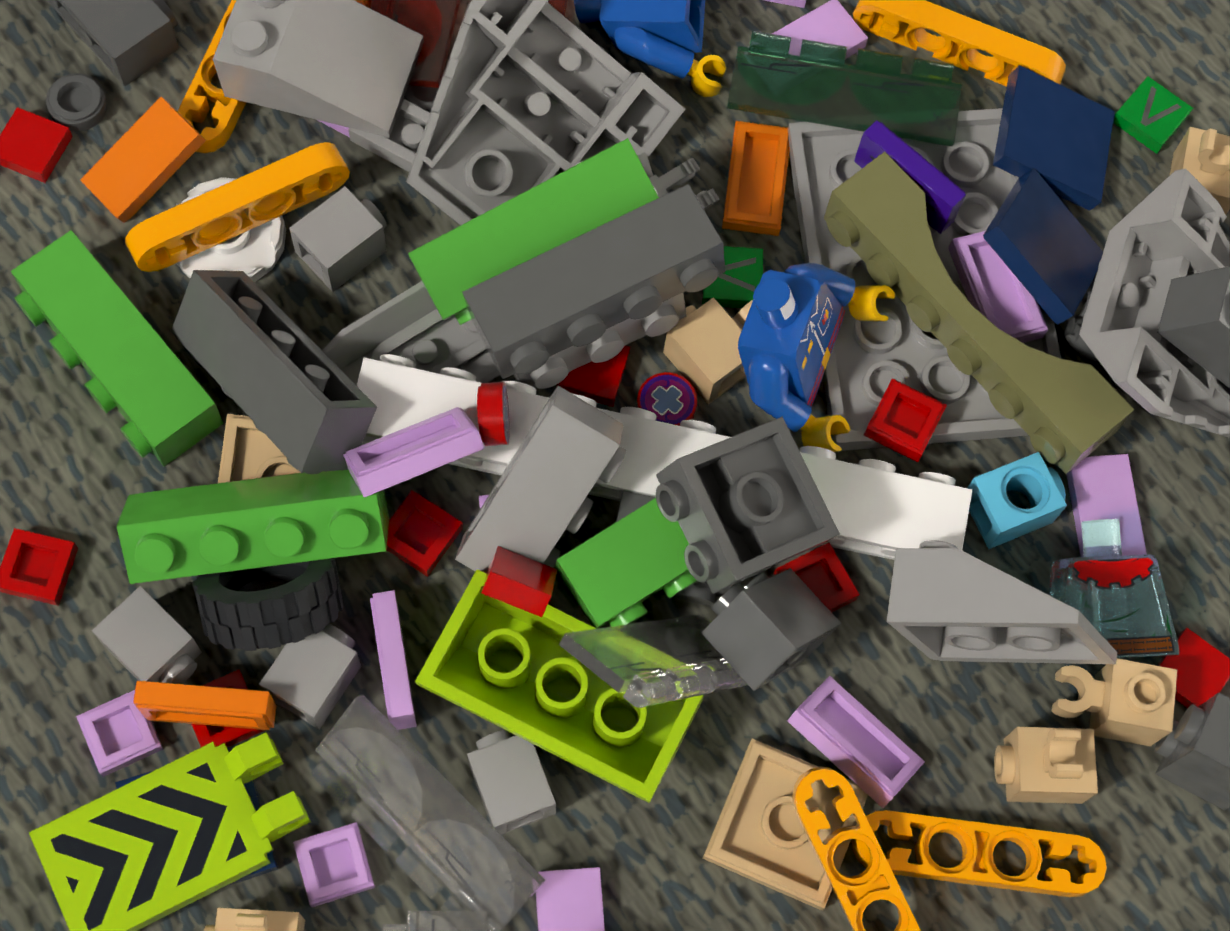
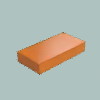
[80,97,206,223]
[722,121,790,236]
[133,681,277,730]

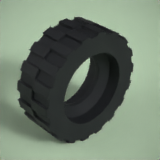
[193,558,344,651]

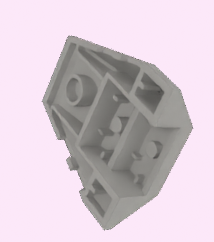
[406,0,685,226]
[1079,169,1230,438]

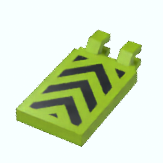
[29,732,311,931]

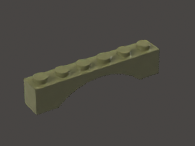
[823,152,1135,474]

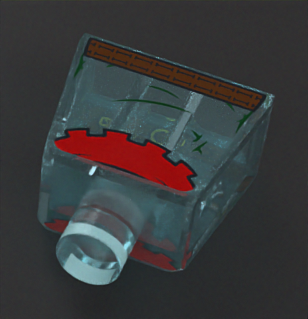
[1048,519,1179,658]

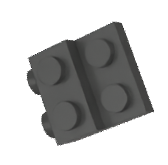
[656,416,840,594]

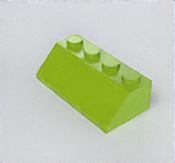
[415,569,708,803]

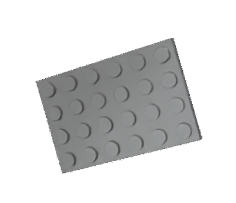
[787,108,1061,451]

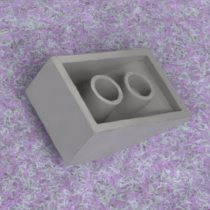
[213,0,424,138]
[887,541,1117,664]

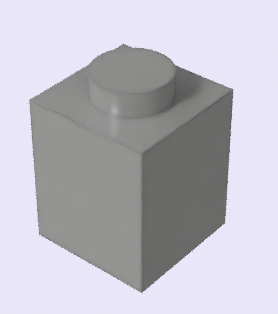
[289,186,387,292]
[91,586,202,684]
[259,624,361,730]
[467,730,556,837]

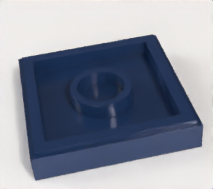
[993,65,1115,211]
[983,168,1103,325]

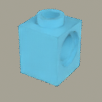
[967,452,1067,549]

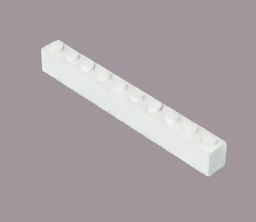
[357,354,973,560]

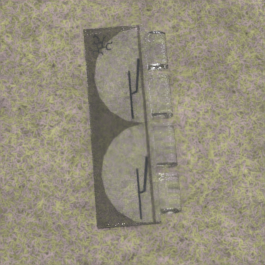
[559,614,748,708]
[311,694,545,931]

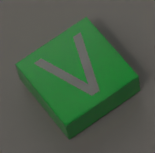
[1113,76,1193,154]
[702,246,763,308]

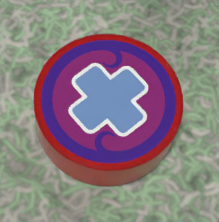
[636,372,697,426]
[477,382,510,446]

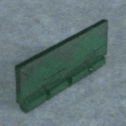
[727,30,962,147]

